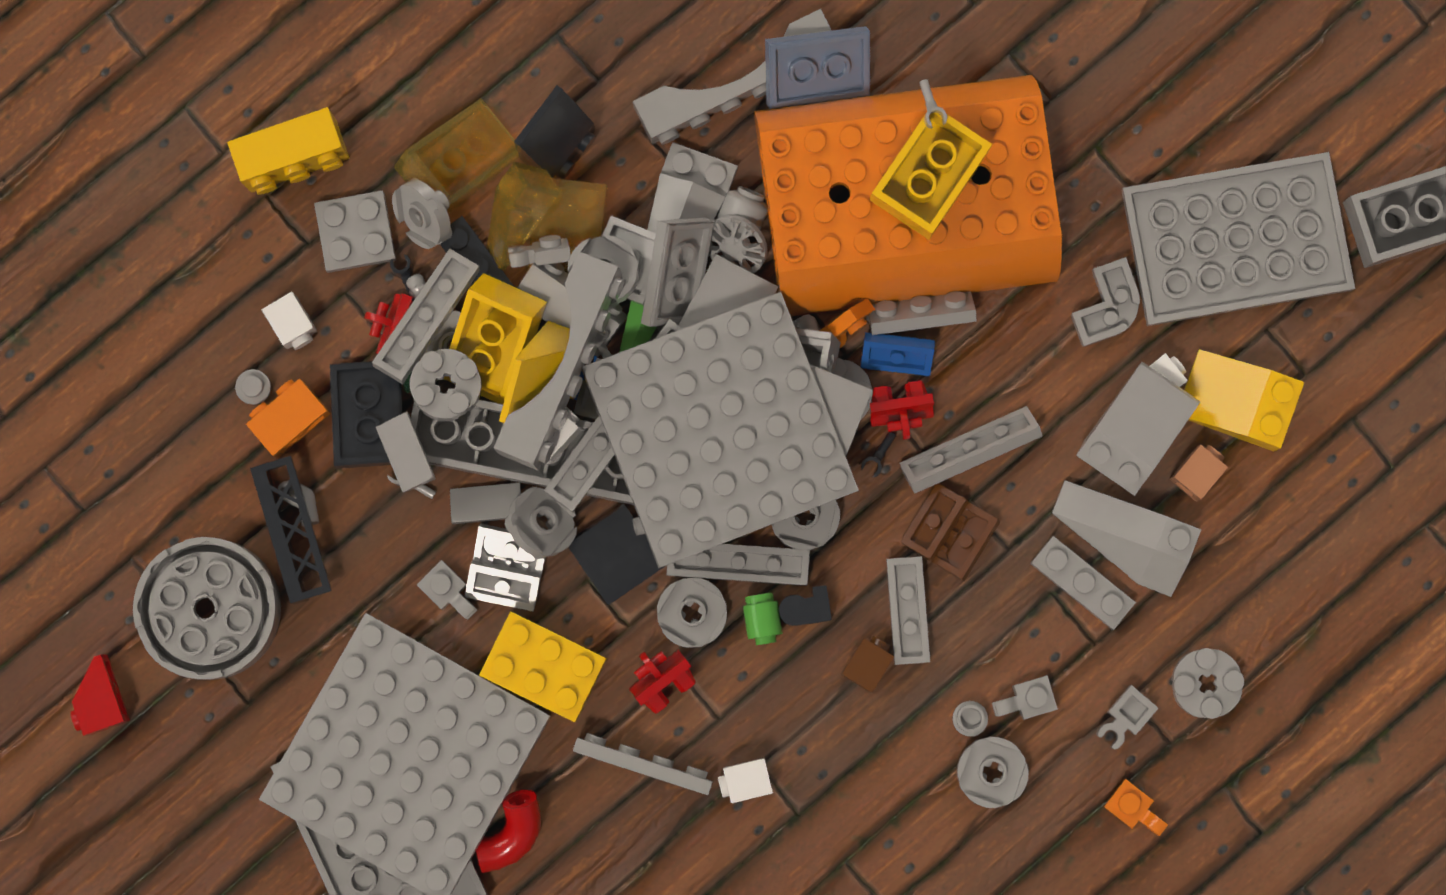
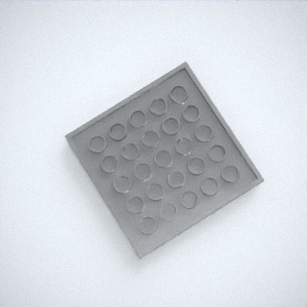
[582,292,859,568]
[259,613,551,895]

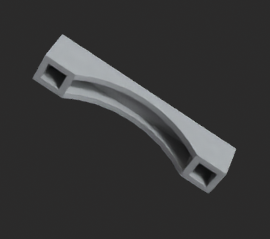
[633,9,832,145]
[494,251,624,471]

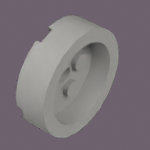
[133,537,281,680]

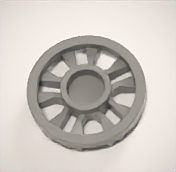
[708,215,767,273]

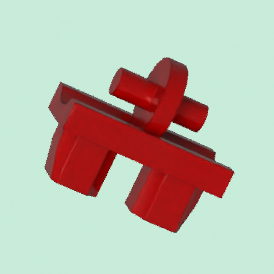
[364,293,413,354]
[870,380,934,440]
[629,649,696,714]

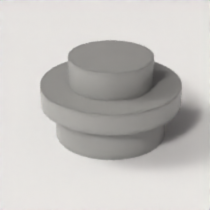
[235,369,271,405]
[952,701,988,736]

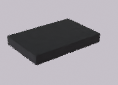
[330,361,403,469]

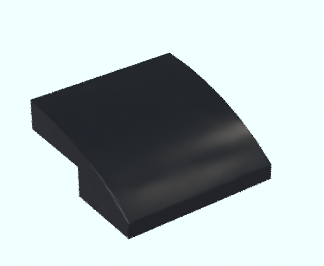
[568,503,665,605]

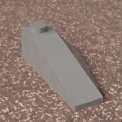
[1052,481,1201,597]

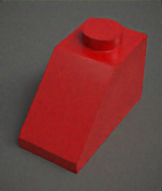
[70,654,130,736]

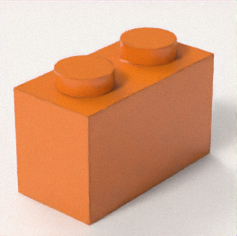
[246,378,331,459]

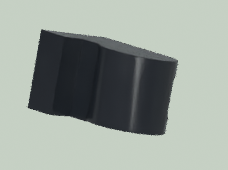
[779,585,832,626]

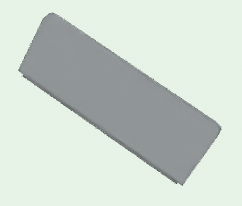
[376,412,436,493]
[450,483,521,524]

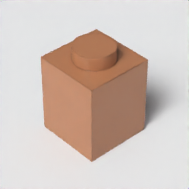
[1169,445,1228,502]

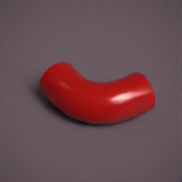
[476,790,541,873]

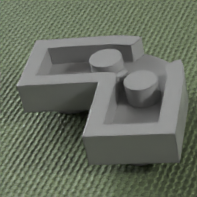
[1071,257,1140,347]

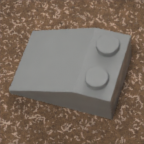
[1076,361,1200,496]

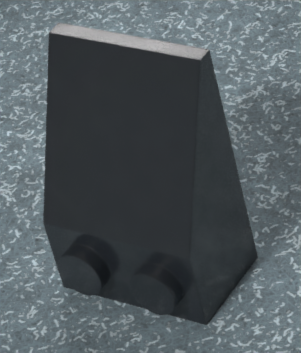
[514,85,596,184]

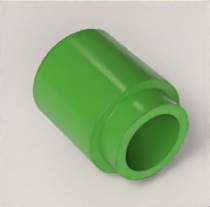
[743,593,783,645]

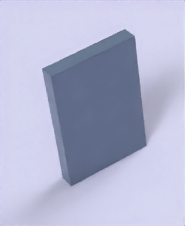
[765,26,870,109]

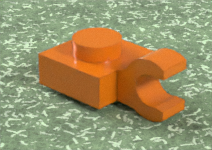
[819,298,876,348]
[1103,779,1168,836]

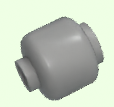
[717,186,768,237]

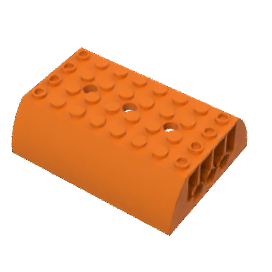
[754,75,1062,317]

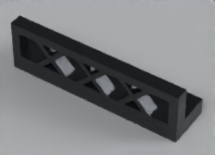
[250,456,332,604]

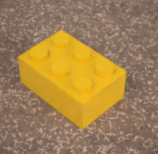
[227,107,350,195]
[870,112,992,240]
[479,611,607,722]

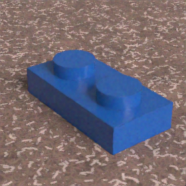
[861,332,935,376]

